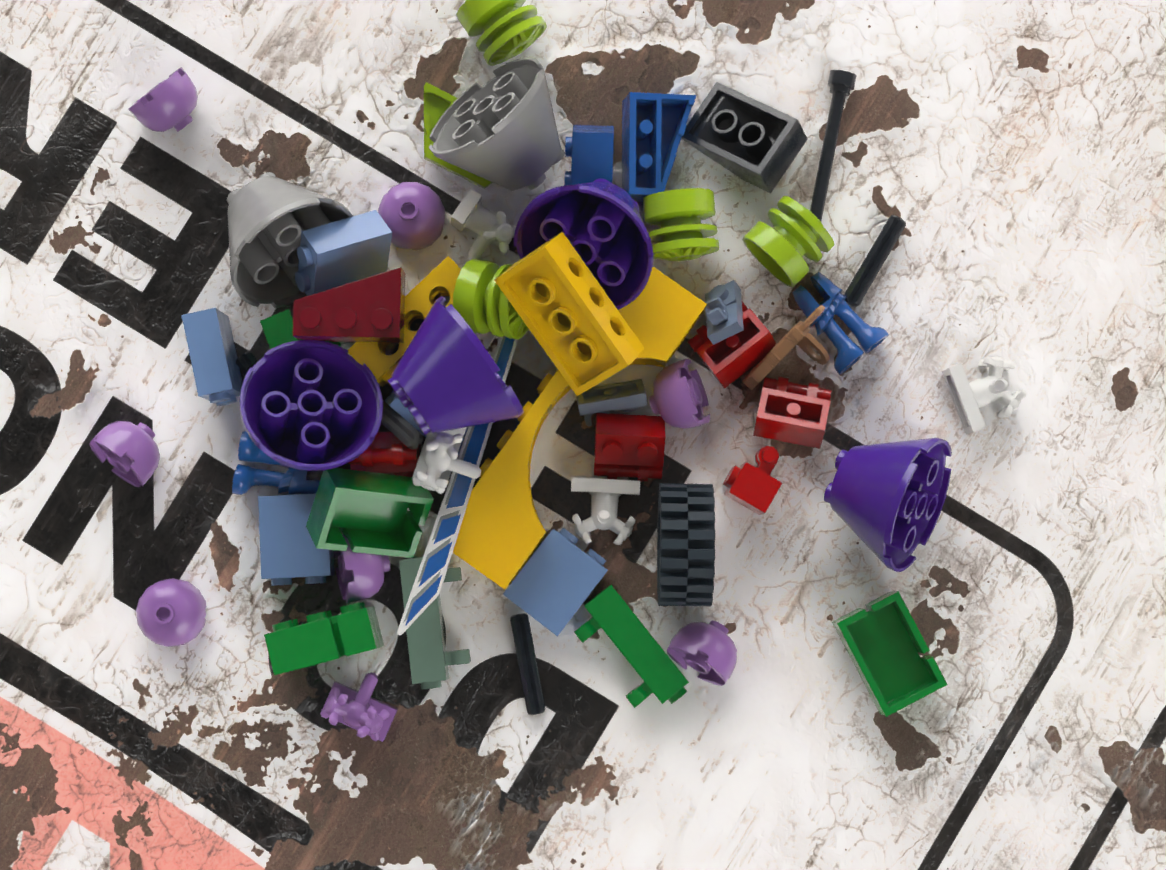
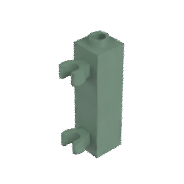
[399,557,471,689]

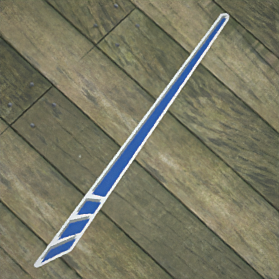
[397,336,518,635]

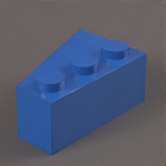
[622,92,697,202]
[564,125,614,186]

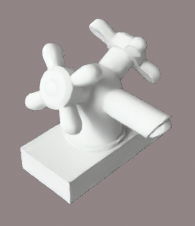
[451,188,516,261]
[942,357,1027,434]
[412,427,481,494]
[571,477,640,545]

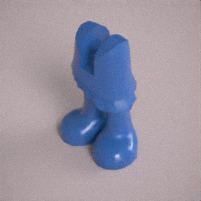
[792,272,889,375]
[232,430,320,495]

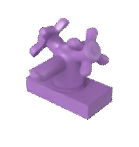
[320,672,398,742]

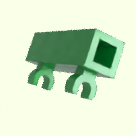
[574,584,689,708]

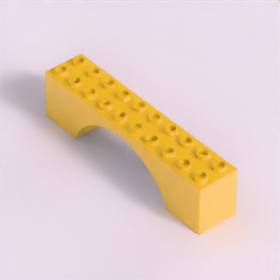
[453,267,707,590]

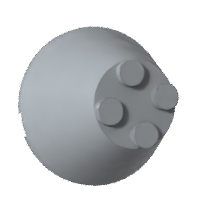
[429,57,565,191]
[227,172,353,308]

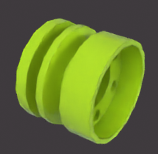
[456,0,547,66]
[643,188,719,261]
[742,196,835,288]
[453,259,529,340]

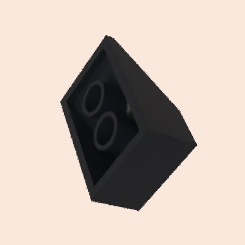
[681,82,808,194]

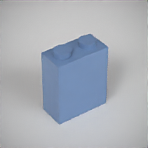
[295,210,392,296]
[181,308,243,406]
[258,494,335,586]
[503,528,608,637]

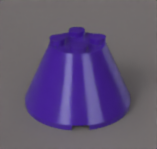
[514,178,653,310]
[387,296,524,435]
[239,340,383,471]
[824,438,952,572]

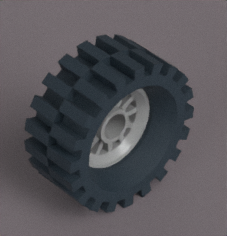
[657,483,715,607]

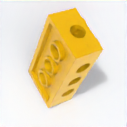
[494,232,645,396]
[348,256,461,387]

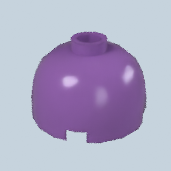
[128,67,198,132]
[378,182,445,250]
[649,359,710,429]
[89,421,160,487]
[333,535,390,603]
[136,578,207,647]
[667,620,737,686]

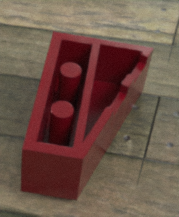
[293,267,406,343]

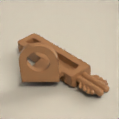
[743,305,830,391]

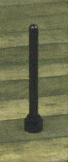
[810,70,857,221]

